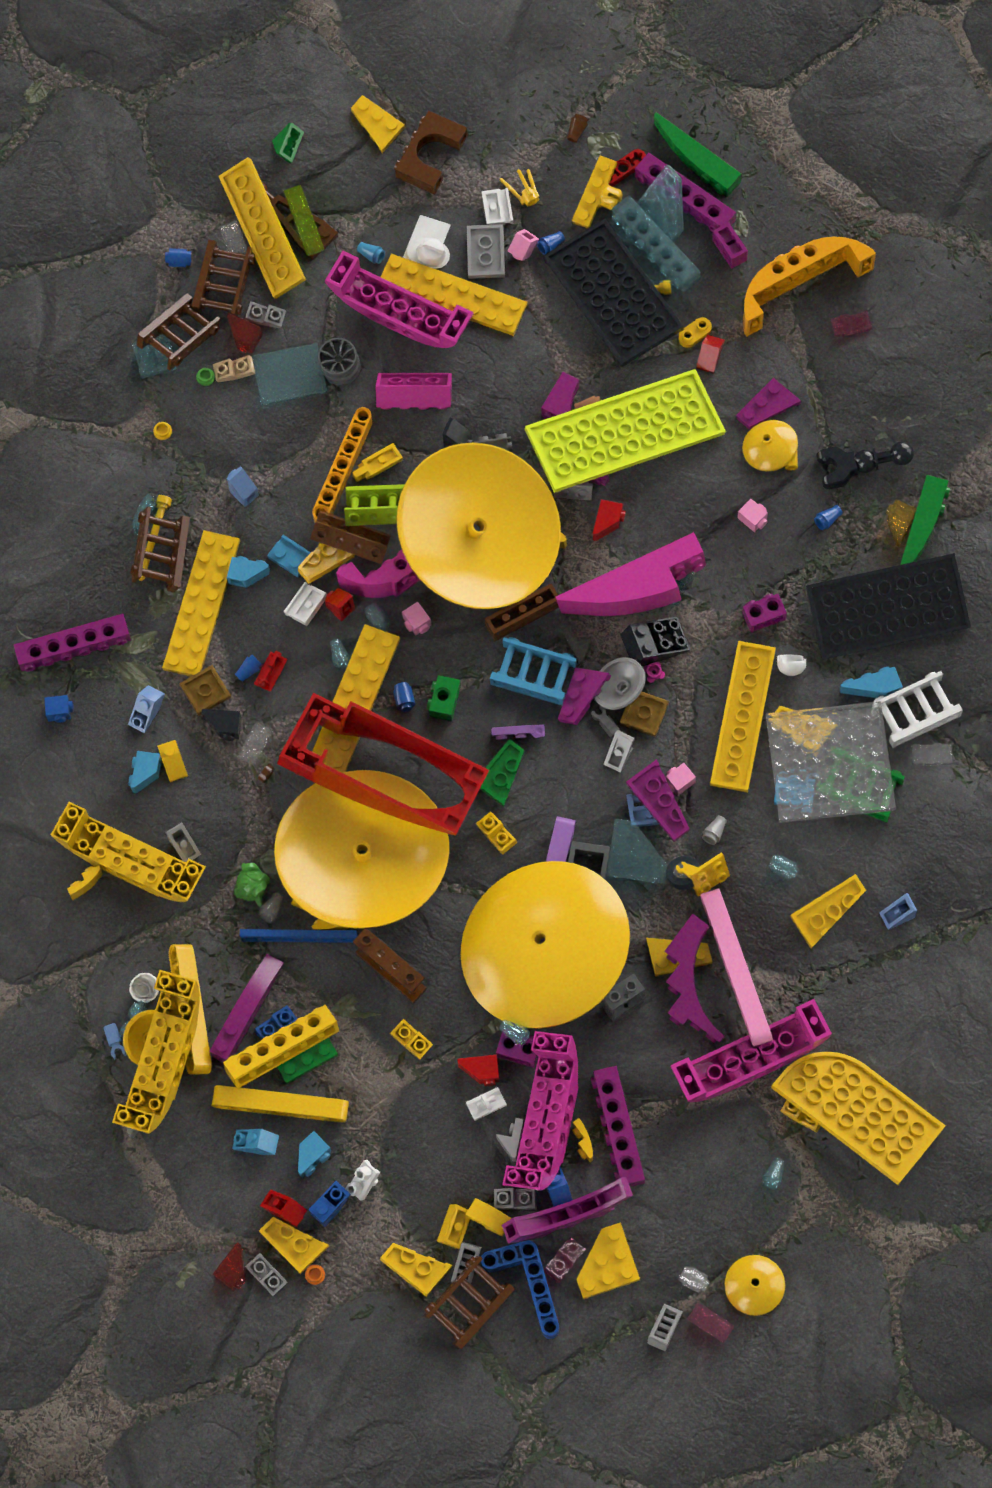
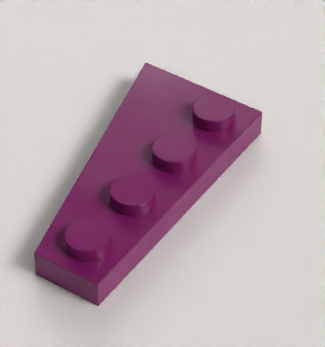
[626,759,689,842]

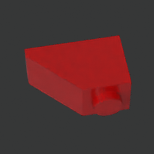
[593,499,626,541]
[325,588,355,622]
[457,1055,499,1086]
[260,1189,307,1227]

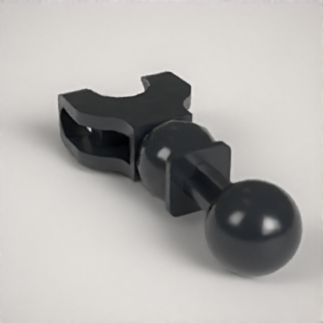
[816,441,914,489]

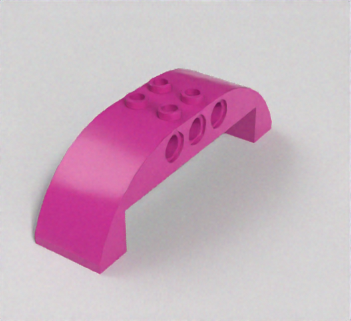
[325,251,473,348]
[670,999,832,1102]

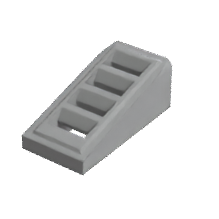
[451,1242,482,1284]
[647,1304,683,1351]

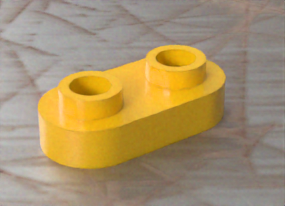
[678,317,712,348]

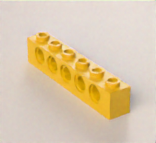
[223,1005,339,1089]

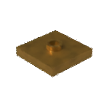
[179,665,232,716]
[620,691,669,737]

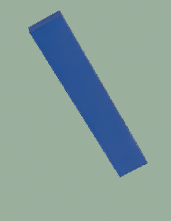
[240,929,358,943]

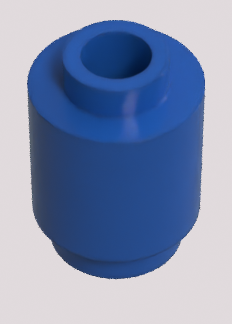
[165,248,191,267]
[393,682,415,712]

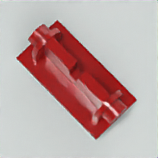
[254,651,288,692]

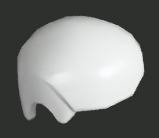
[777,655,806,676]
[129,973,159,1003]

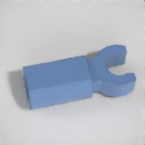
[103,1023,126,1060]

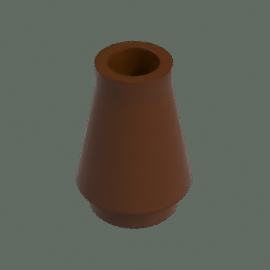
[567,114,588,143]

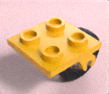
[666,852,730,897]

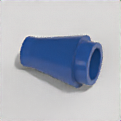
[537,231,565,255]
[814,505,843,530]
[235,655,262,682]

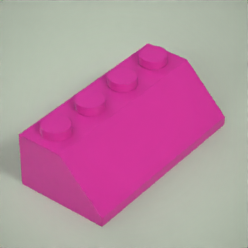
[376,373,452,410]

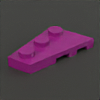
[736,377,801,430]
[558,668,611,725]

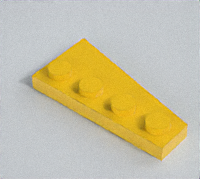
[790,874,866,948]

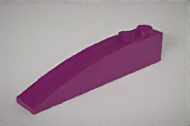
[209,954,284,1062]

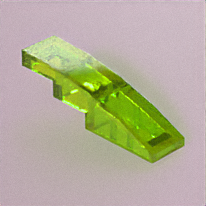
[283,185,324,256]

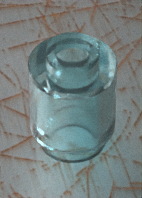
[364,603,390,631]
[769,854,799,880]

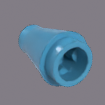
[357,242,385,264]

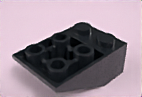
[620,617,690,667]

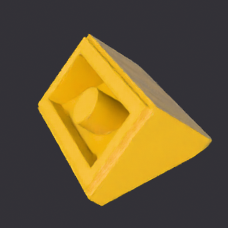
[437,1204,470,1249]

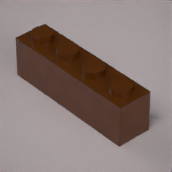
[485,584,559,642]

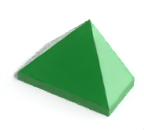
[272,123,304,163]

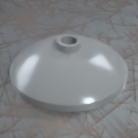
[594,657,645,710]

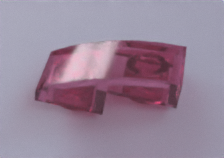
[830,311,873,337]
[544,1237,586,1283]
[687,1303,734,1343]

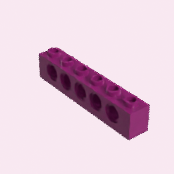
[635,152,736,232]
[14,614,131,672]
[591,1066,645,1187]

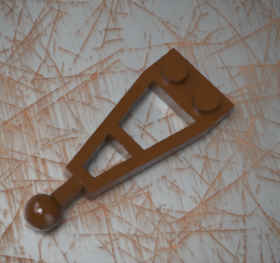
[262,182,338,260]

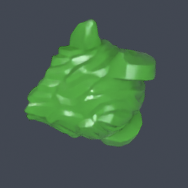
[234,863,270,907]

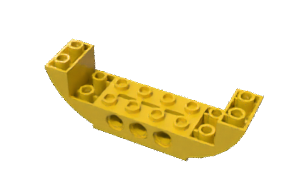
[50,802,206,902]
[112,970,200,1134]

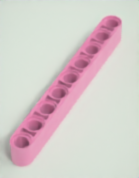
[700,888,773,1046]

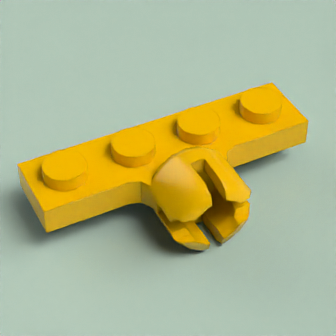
[572,155,623,229]

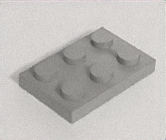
[467,224,505,279]

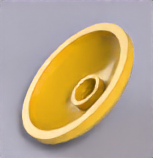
[742,420,798,471]
[123,1010,155,1065]
[725,1255,785,1316]

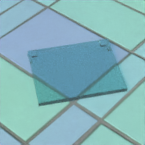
[252,343,328,406]

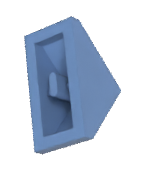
[879,893,917,930]

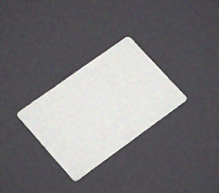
[403,215,451,260]

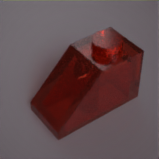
[227,313,263,353]
[213,1242,246,1292]

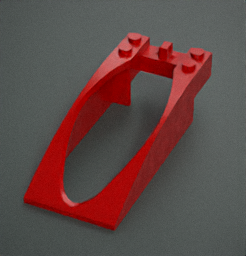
[277,693,489,836]

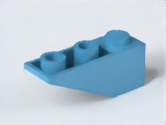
[840,667,903,698]

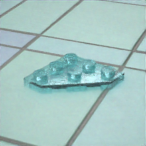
[634,165,684,244]
[607,819,667,884]

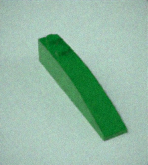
[654,112,741,197]
[900,475,951,565]

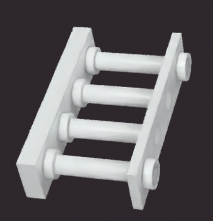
[872,671,962,748]

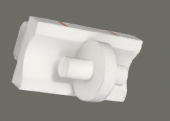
[466,1087,507,1121]
[345,1160,380,1201]

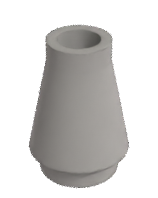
[702,815,727,845]

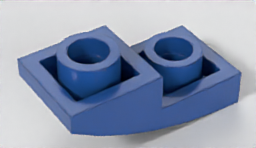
[254,1006,297,1040]

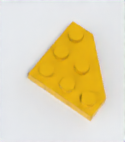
[577,1222,640,1299]

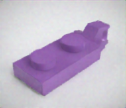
[491,725,545,740]

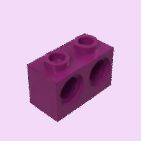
[712,222,748,269]
[742,594,787,633]
[496,1030,538,1068]

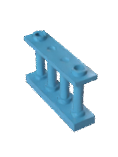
[490,637,577,706]

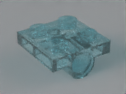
[132,335,177,379]

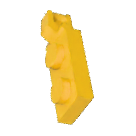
[352,443,403,482]

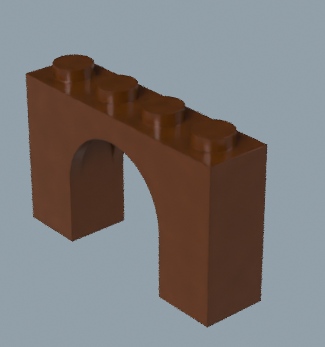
[394,110,468,195]

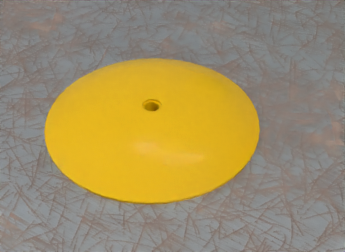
[397,443,561,609]
[274,770,449,928]
[461,861,630,1028]

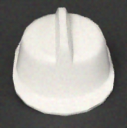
[406,238,450,269]

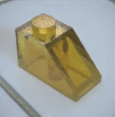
[886,499,917,547]

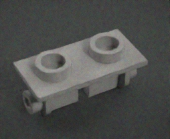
[474,433,512,451]
[554,481,593,500]

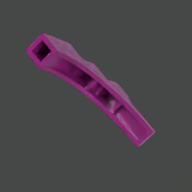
[541,372,609,486]
[664,914,725,1043]
[502,1177,633,1244]

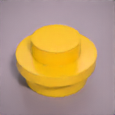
[153,422,172,440]

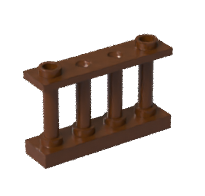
[192,239,255,321]
[137,293,220,371]
[130,506,190,592]
[310,510,391,564]
[353,928,427,1004]
[423,1256,515,1349]

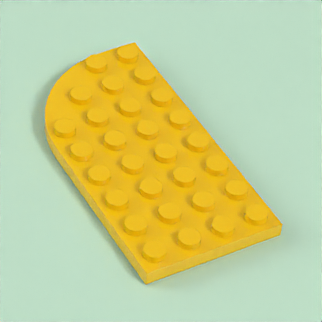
[771,1052,946,1185]

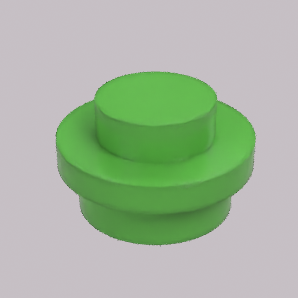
[196,368,215,386]

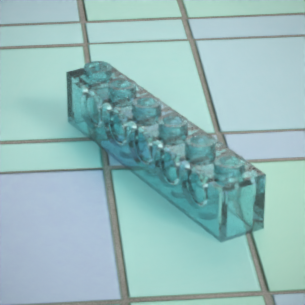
[612,195,700,292]

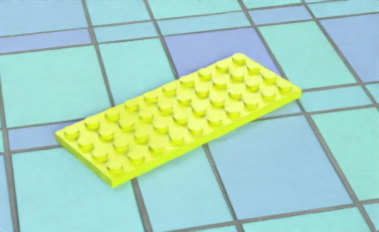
[525,369,726,493]

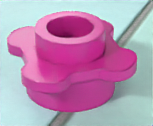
[643,662,665,683]

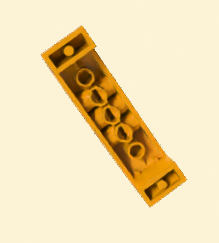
[743,237,876,337]

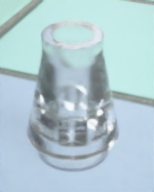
[259,893,284,922]

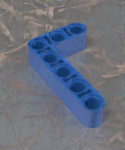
[481,1240,559,1339]

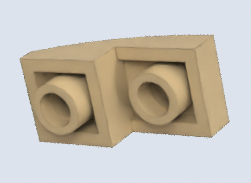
[213,355,255,382]

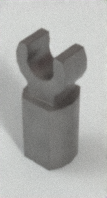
[592,706,621,739]

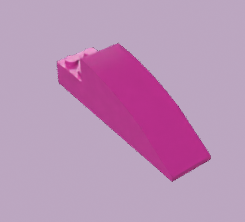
[556,532,706,616]

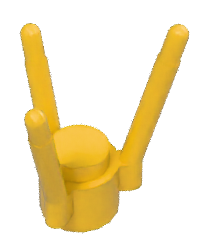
[500,169,539,206]

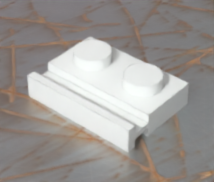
[482,188,513,225]
[284,582,327,626]

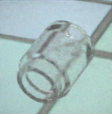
[679,1266,710,1293]

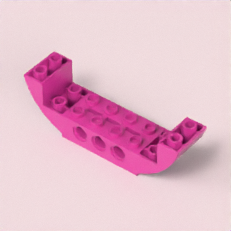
[336,549,420,598]
[502,1031,579,1190]

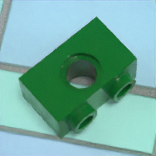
[427,675,461,721]

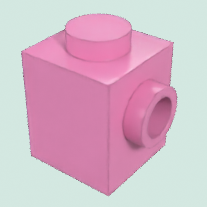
[508,229,539,261]
[738,499,768,532]
[402,602,431,635]
[666,763,696,796]

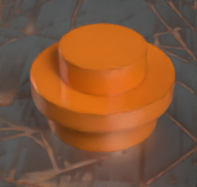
[305,1265,325,1285]

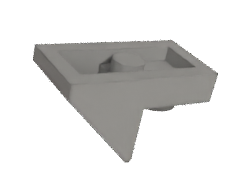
[603,730,635,773]
[165,822,201,862]
[496,1118,524,1162]

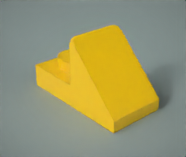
[157,740,188,782]

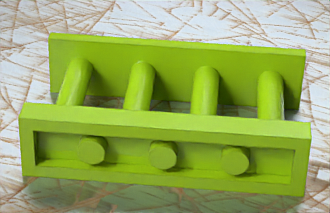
[344,484,405,526]

